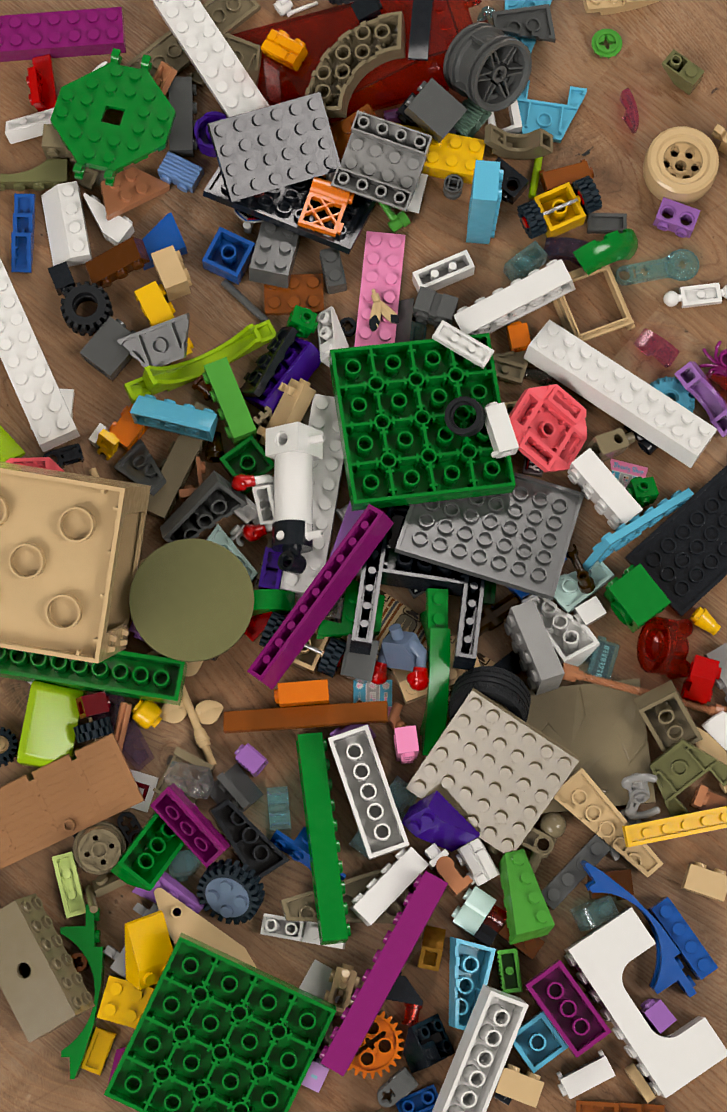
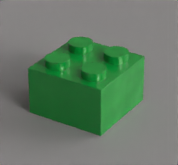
[219,435,274,495]

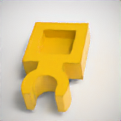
[96,428,120,461]

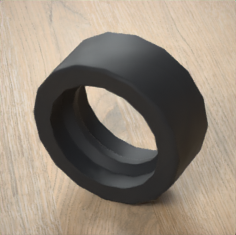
[444,396,486,437]

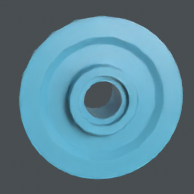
[650,376,695,413]

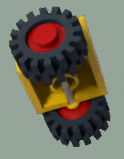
[517,176,602,240]

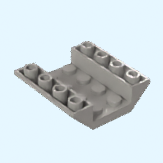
[331,110,433,212]

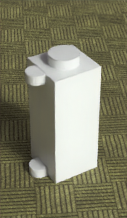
[484,402,519,459]
[556,1049,616,1099]

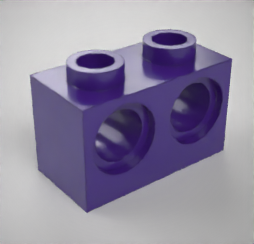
[258,547,283,590]

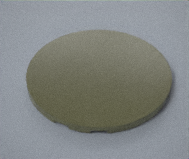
[129,538,254,662]

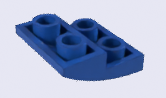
[396,1084,438,1112]

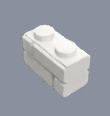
[456,838,500,887]

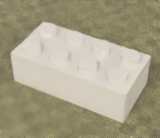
[567,448,643,531]

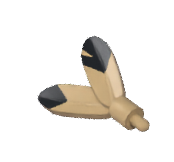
[369,289,399,332]

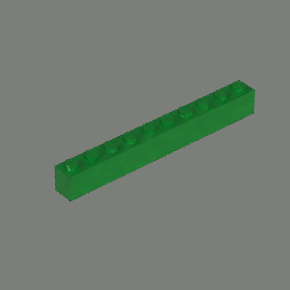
[295,732,351,945]

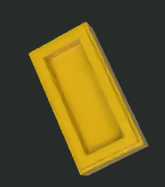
[81,1027,117,1075]

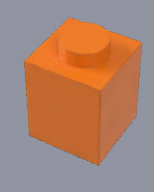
[506,321,531,352]

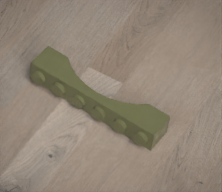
[0,159,70,191]

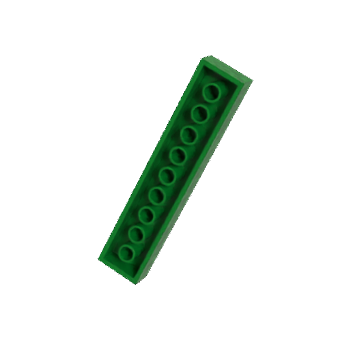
[0,647,188,706]

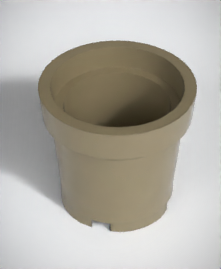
[72,821,127,875]

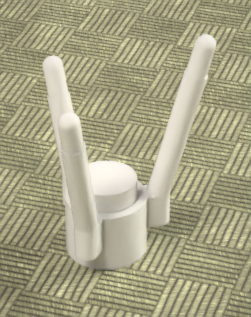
[273,0,318,18]

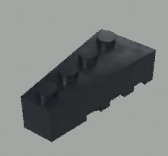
[208,799,290,878]

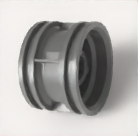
[443,22,532,112]

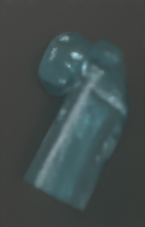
[477,6,495,23]

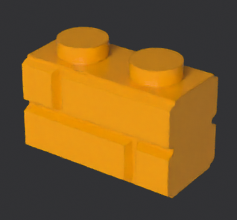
[261,29,308,71]

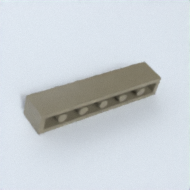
[147,402,219,522]

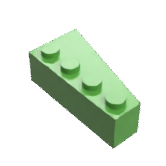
[202,357,257,447]
[498,849,555,945]

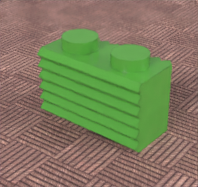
[495,948,523,993]

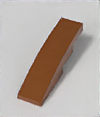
[576,1100,666,1112]

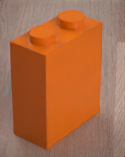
[274,679,330,708]

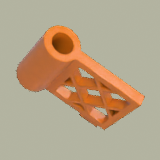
[297,177,355,237]

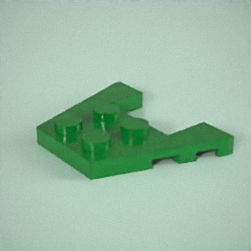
[316,580,385,639]

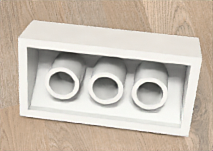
[41,181,92,267]

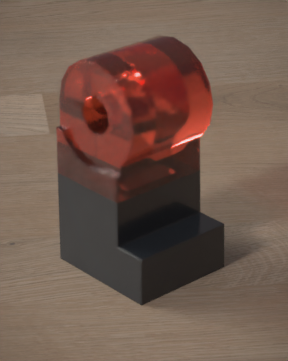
[473,904,507,947]

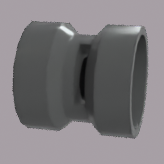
[443,174,463,200]

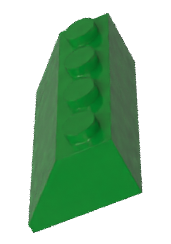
[110,812,184,891]

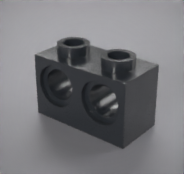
[495,157,529,205]

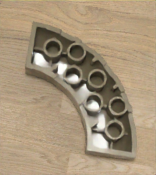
[305,11,406,118]

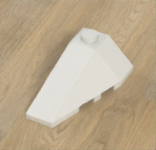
[521,595,600,666]

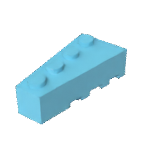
[449,937,496,1031]

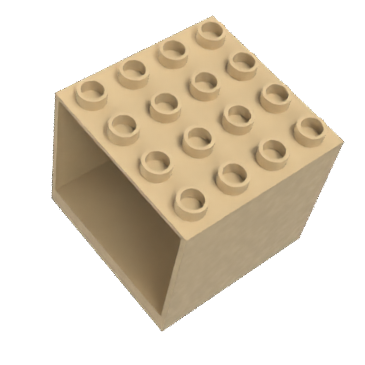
[0,461,151,664]

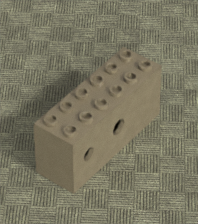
[0,893,95,1043]

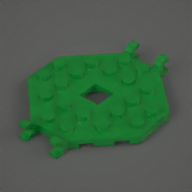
[50,48,176,186]

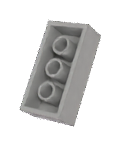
[504,600,565,696]

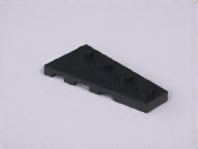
[239,327,298,397]

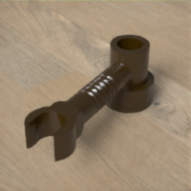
[566,544,595,594]

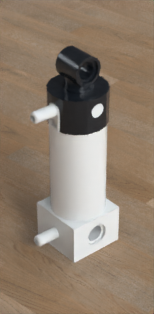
[265,422,325,575]

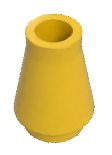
[690,607,721,636]

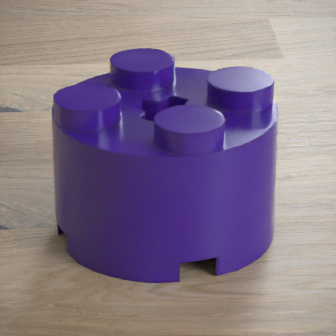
[194,111,227,157]

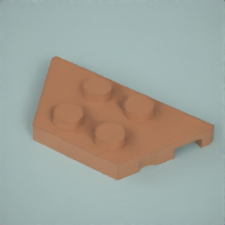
[100,167,170,221]

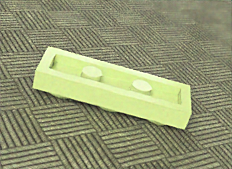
[52,851,86,919]

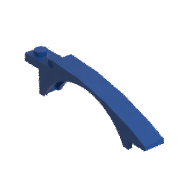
[580,860,697,998]

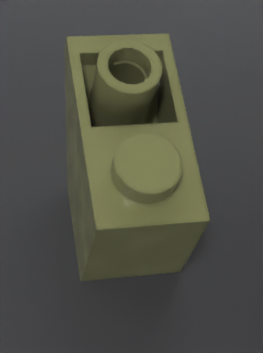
[661,49,705,95]

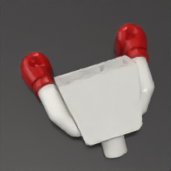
[231,474,274,542]

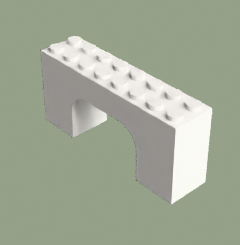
[564,907,727,1098]

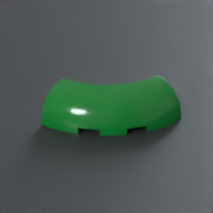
[573,229,638,275]

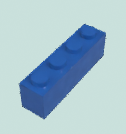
[648,897,718,980]

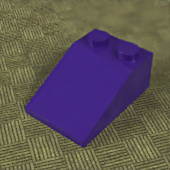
[402,791,480,852]

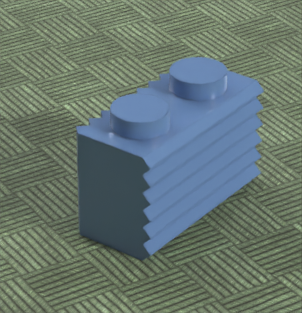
[157,151,204,193]

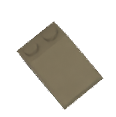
[634,680,703,753]

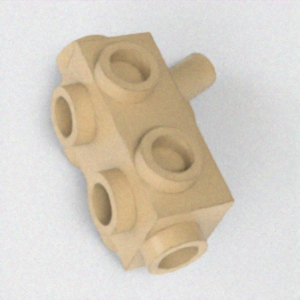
[324,963,360,1017]

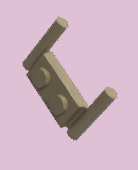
[85,872,126,913]

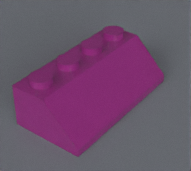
[150,783,231,868]

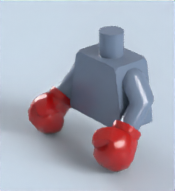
[372,623,429,691]

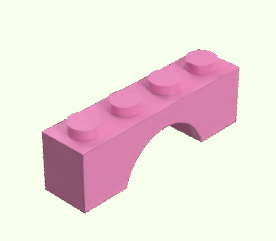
[393,725,419,764]

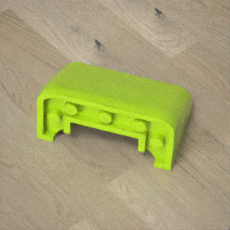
[17,681,87,768]

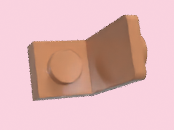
[179,456,206,502]
[689,785,727,811]

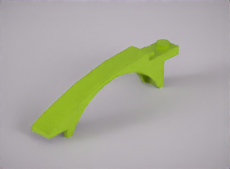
[124,320,277,404]

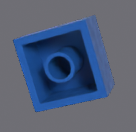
[202,227,255,285]

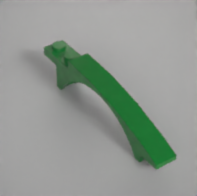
[420,588,450,756]
[60,904,106,1079]

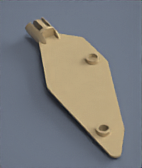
[154,888,257,968]

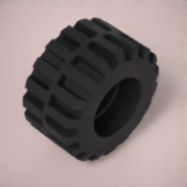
[60,281,113,336]

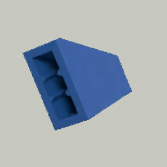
[142,212,187,271]

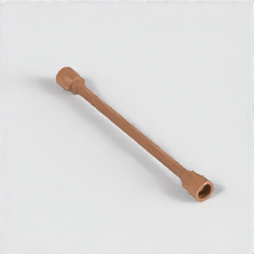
[561,663,727,716]

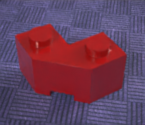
[680,655,722,705]

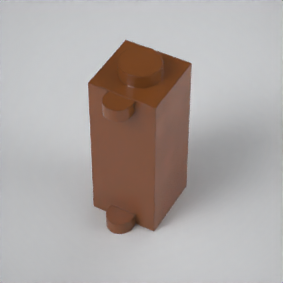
[539,159,594,193]

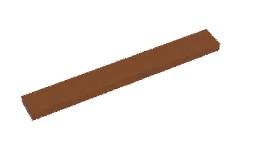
[223,701,388,734]

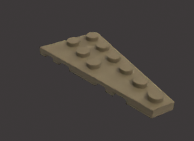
[280,868,409,924]

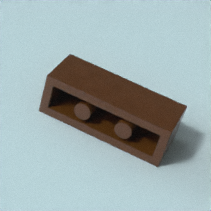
[85,237,150,288]

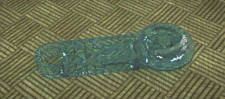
[615,249,699,286]

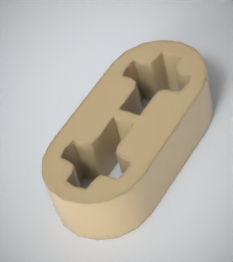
[624,1063,656,1104]

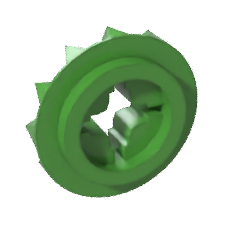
[591,29,622,59]

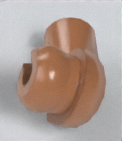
[388,702,407,731]

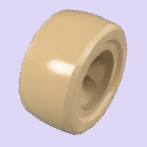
[643,126,719,205]

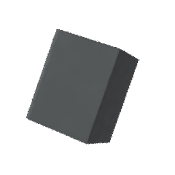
[340,634,380,684]

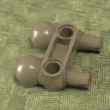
[486,812,566,874]

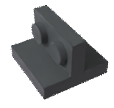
[205,763,264,813]

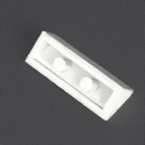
[5,108,54,144]

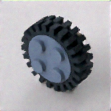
[197,859,265,925]

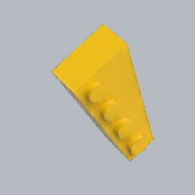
[134,281,194,364]

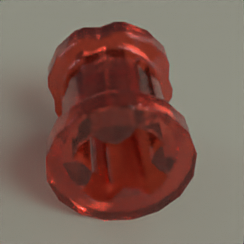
[401,1003,423,1026]

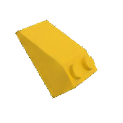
[125,910,173,990]

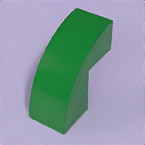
[252,589,296,616]

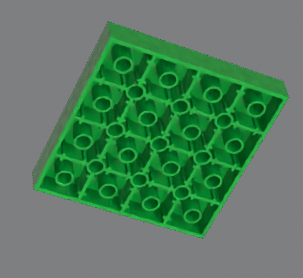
[328,333,516,511]
[104,932,336,1112]

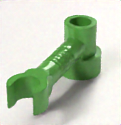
[378,202,411,233]

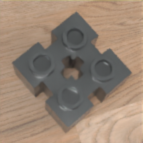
[412,286,459,330]

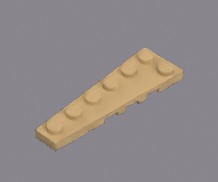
[554,768,663,877]

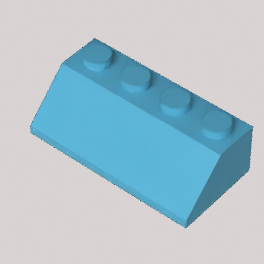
[130,394,219,442]

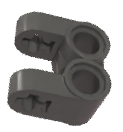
[377,1066,419,1107]

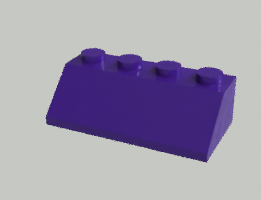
[243,337,321,415]

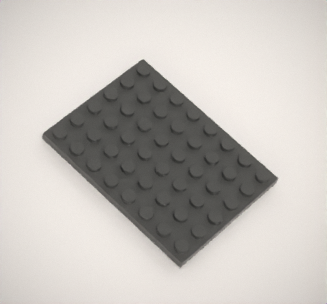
[395,472,585,601]

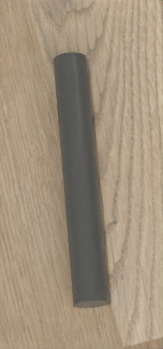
[221,279,269,322]

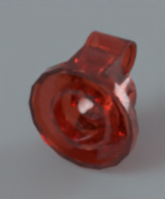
[637,617,693,679]

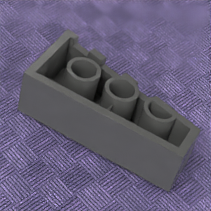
[160,470,248,543]

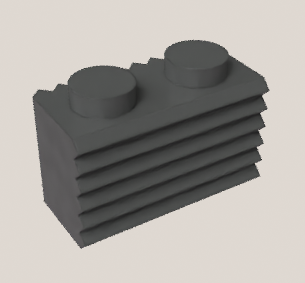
[319,248,347,294]

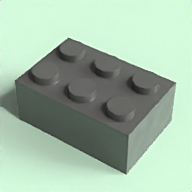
[249,221,301,289]

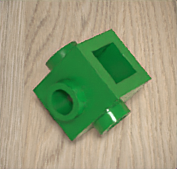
[286,305,318,339]
[625,477,659,507]

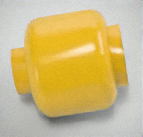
[131,699,162,729]

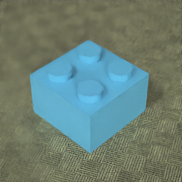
[513,1011,568,1073]

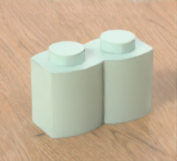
[451,886,496,936]

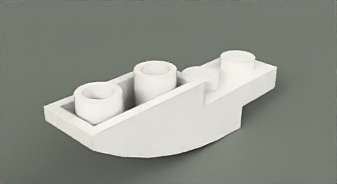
[260,913,346,950]

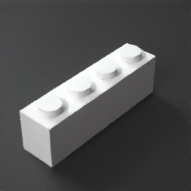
[350,847,429,926]

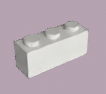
[412,250,475,292]

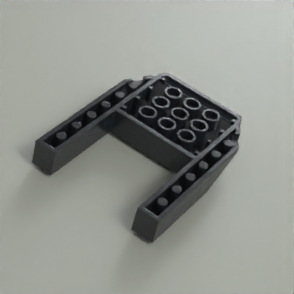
[349,505,485,670]

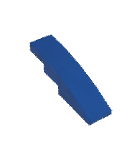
[11,193,35,273]

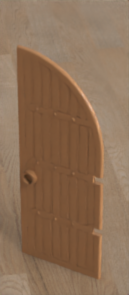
[0,733,145,869]

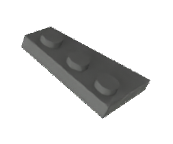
[492,4,556,43]
[114,438,167,496]

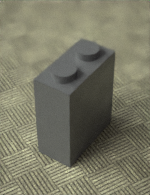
[403,78,468,143]
[79,317,136,382]

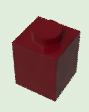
[76,691,110,719]

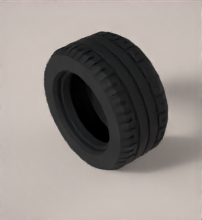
[448,666,531,722]

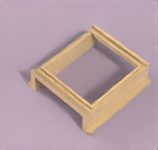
[552,264,635,342]

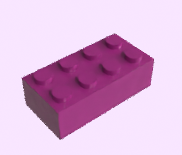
[523,959,611,1058]

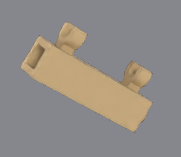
[256,378,316,446]

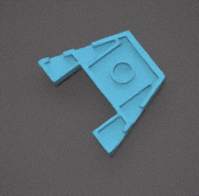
[517,80,587,143]

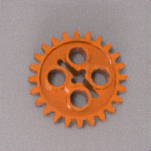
[339,1011,404,1079]

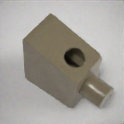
[585,428,635,462]

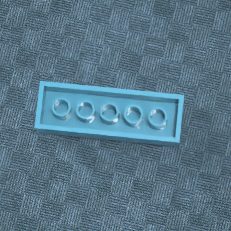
[466,160,504,244]

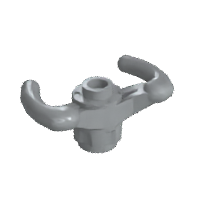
[621,773,660,820]

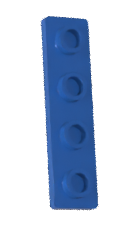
[270,826,346,881]

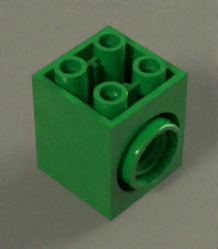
[603,564,671,633]

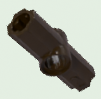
[479,594,520,637]

